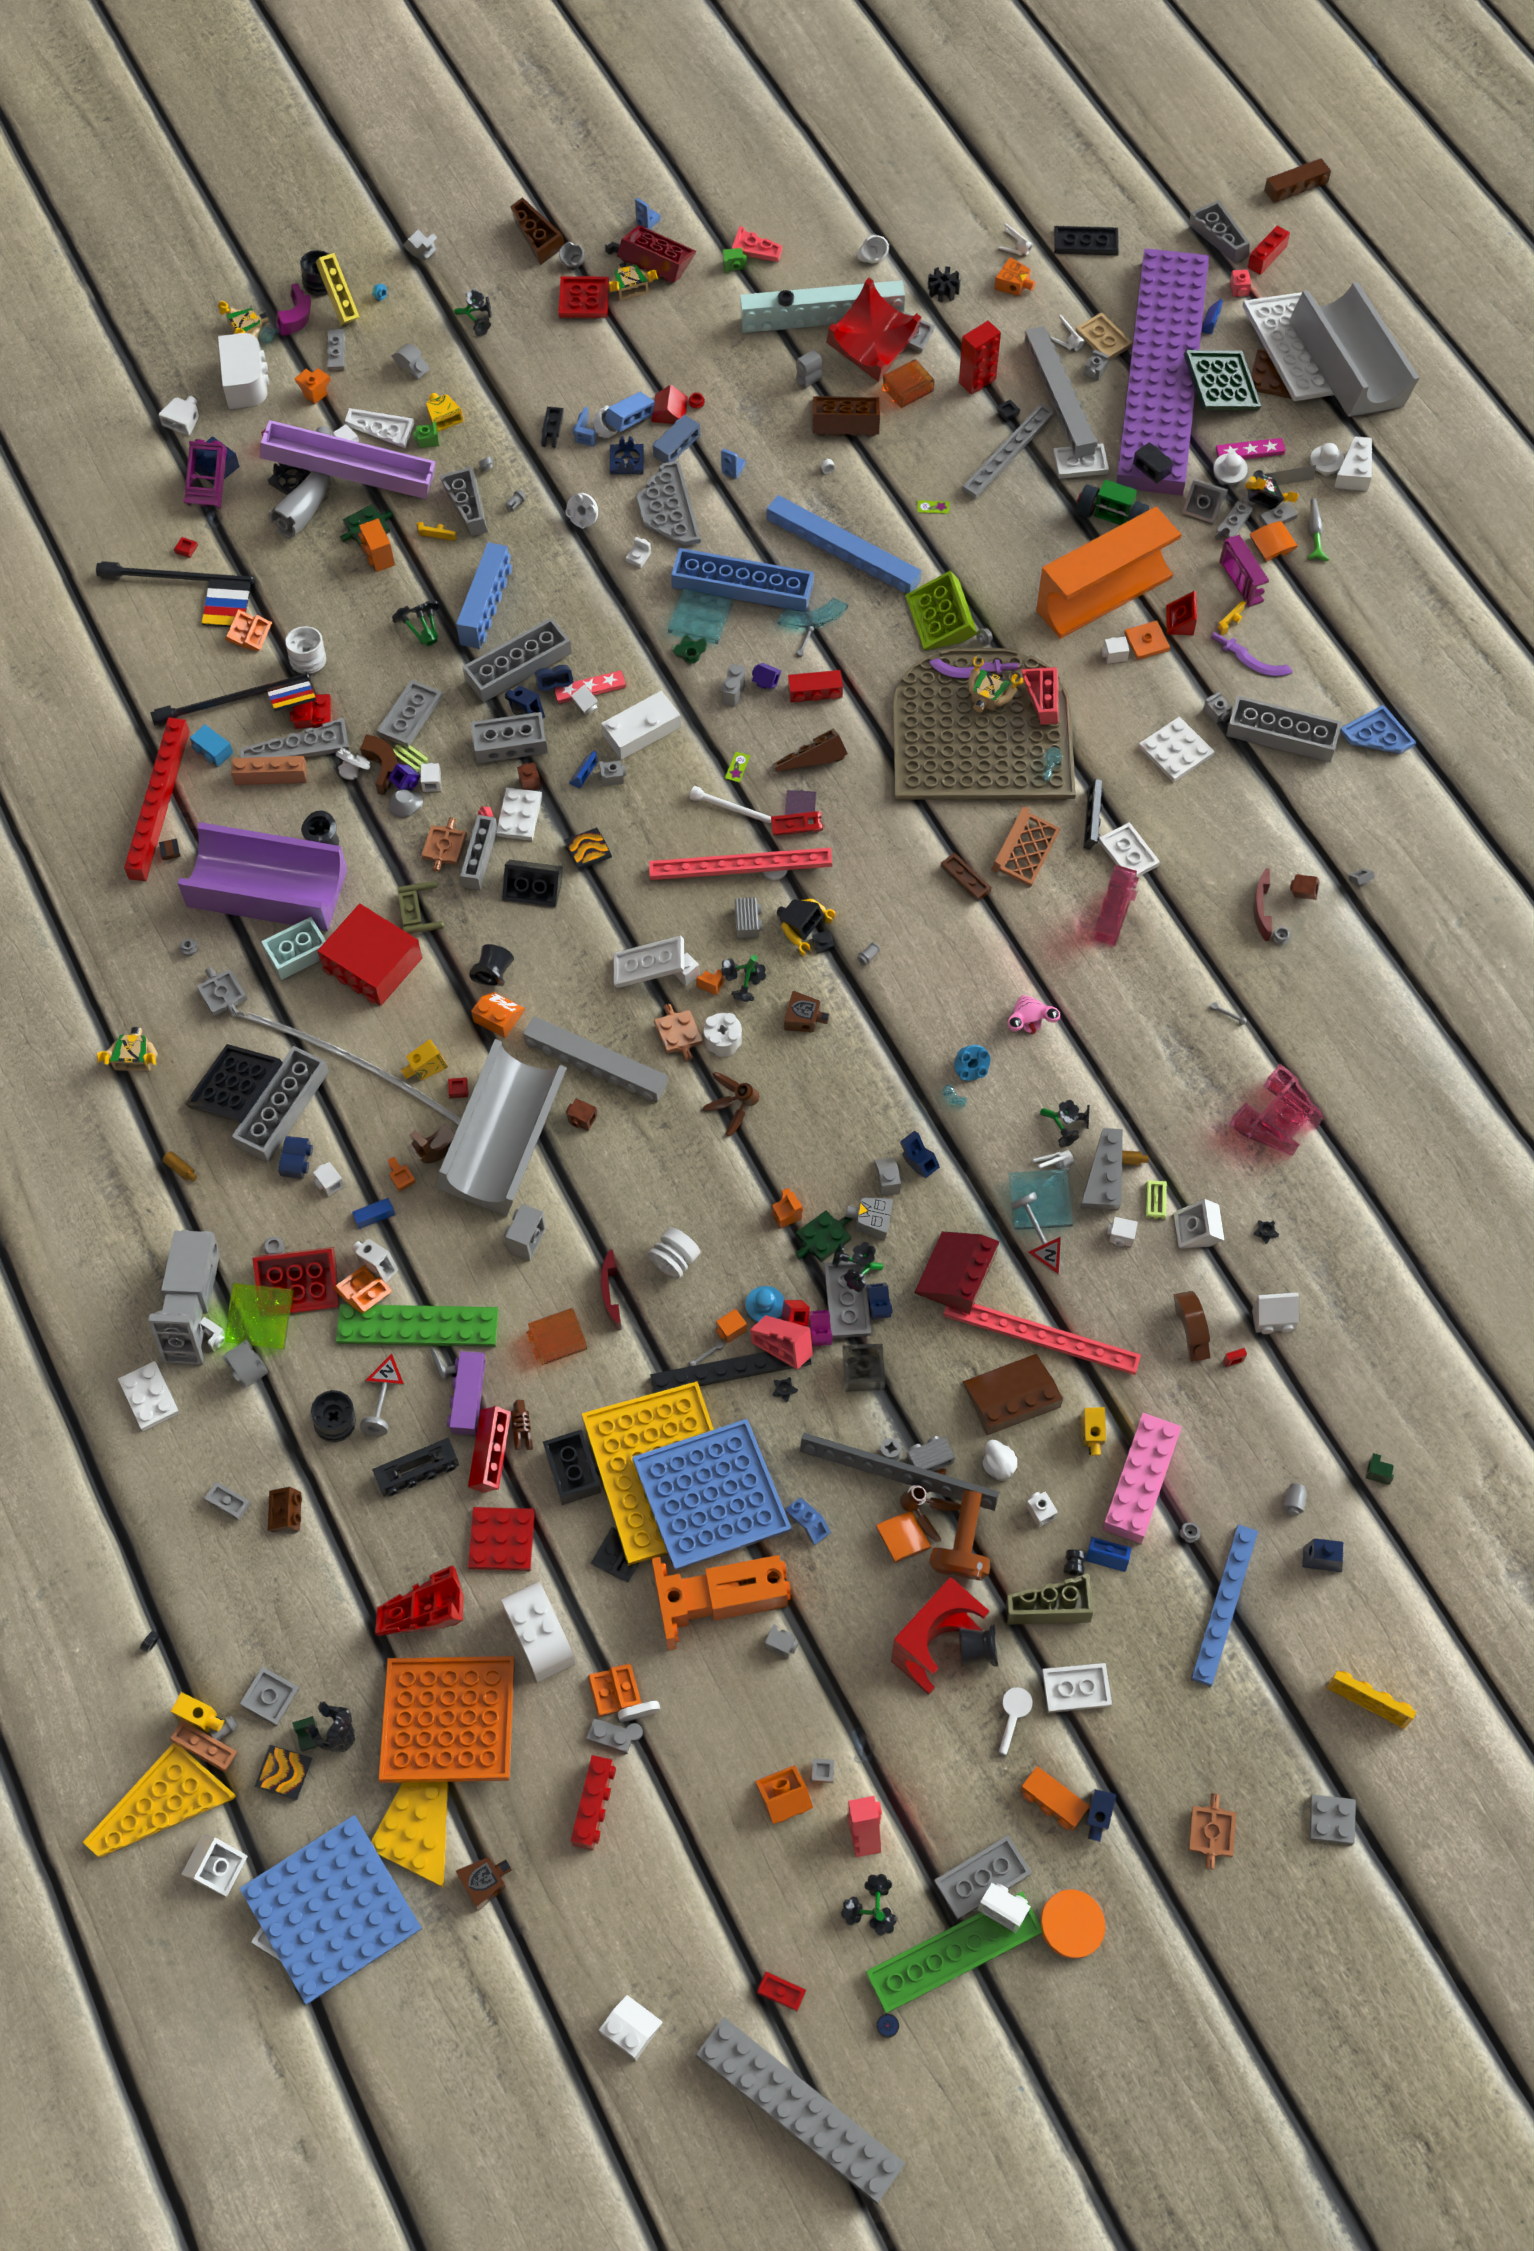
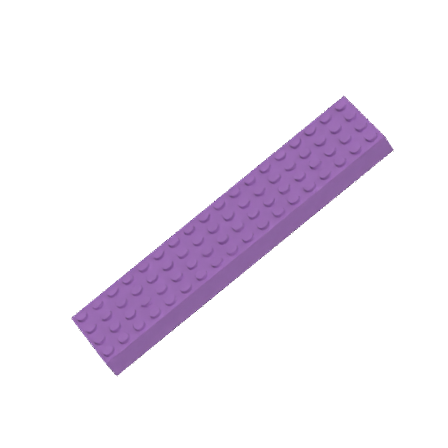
[1116,248,1209,496]

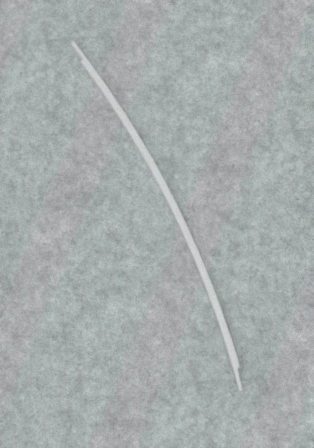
[233,1011,461,1126]

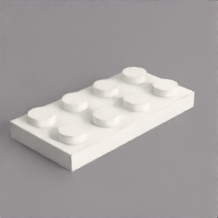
[614,935,684,988]

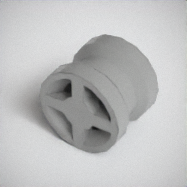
[880,1438,901,1461]

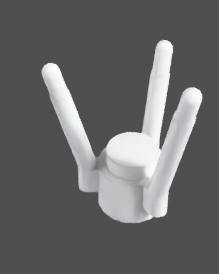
[999,223,1033,256]
[1051,315,1085,351]
[1032,1150,1074,1188]

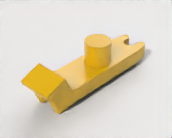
[416,522,457,541]
[1217,600,1246,635]

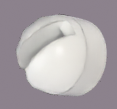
[821,459,835,474]

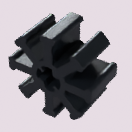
[928,266,961,302]

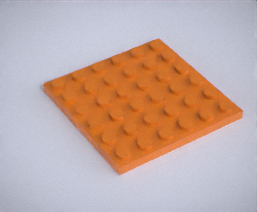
[379,1656,515,1783]

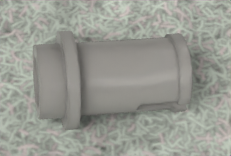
[505,490,526,511]
[857,942,880,965]
[209,1716,238,1741]

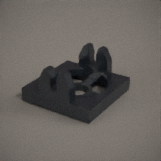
[268,463,311,495]

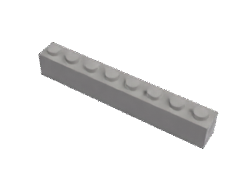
[523,1016,668,1102]

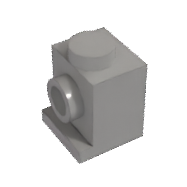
[1084,350,1109,380]
[1203,691,1232,724]
[599,760,627,786]
[765,1624,799,1658]

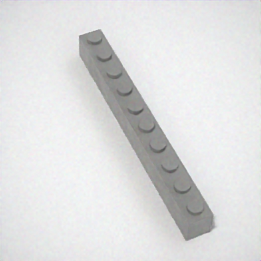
[1024,326,1098,458]

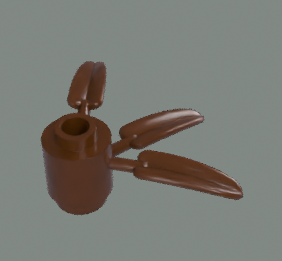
[703,1072,760,1136]
[900,1469,961,1542]

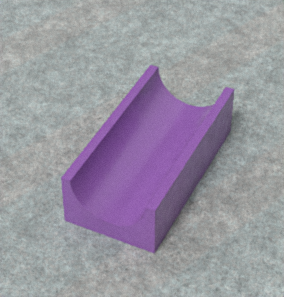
[178,822,347,931]

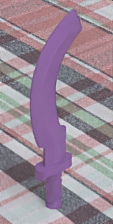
[1211,632,1293,676]
[929,658,1018,678]

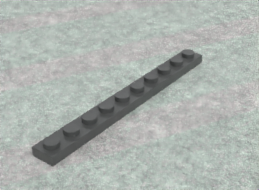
[800,1433,999,1511]

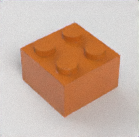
[358,519,395,572]

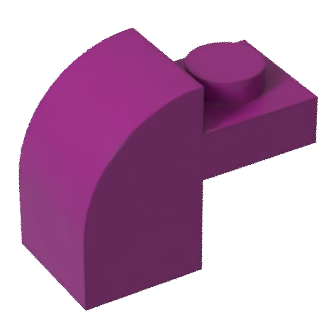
[809,1310,833,1346]

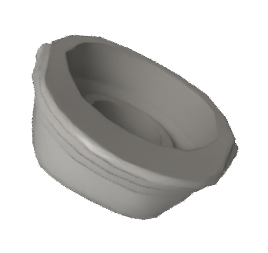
[389,789,423,818]

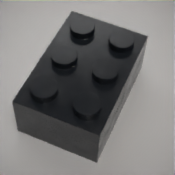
[543,1429,601,1505]

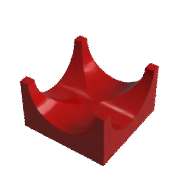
[826,277,922,382]
[891,1577,990,1695]

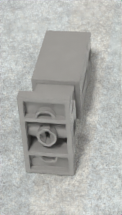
[148,1230,220,1365]

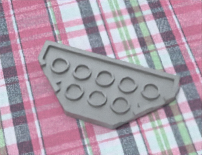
[637,460,701,546]

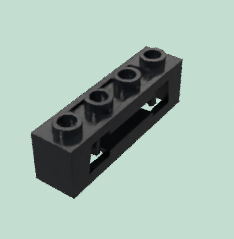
[372,1437,459,1497]

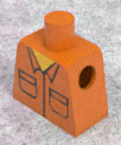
[994,257,1036,296]

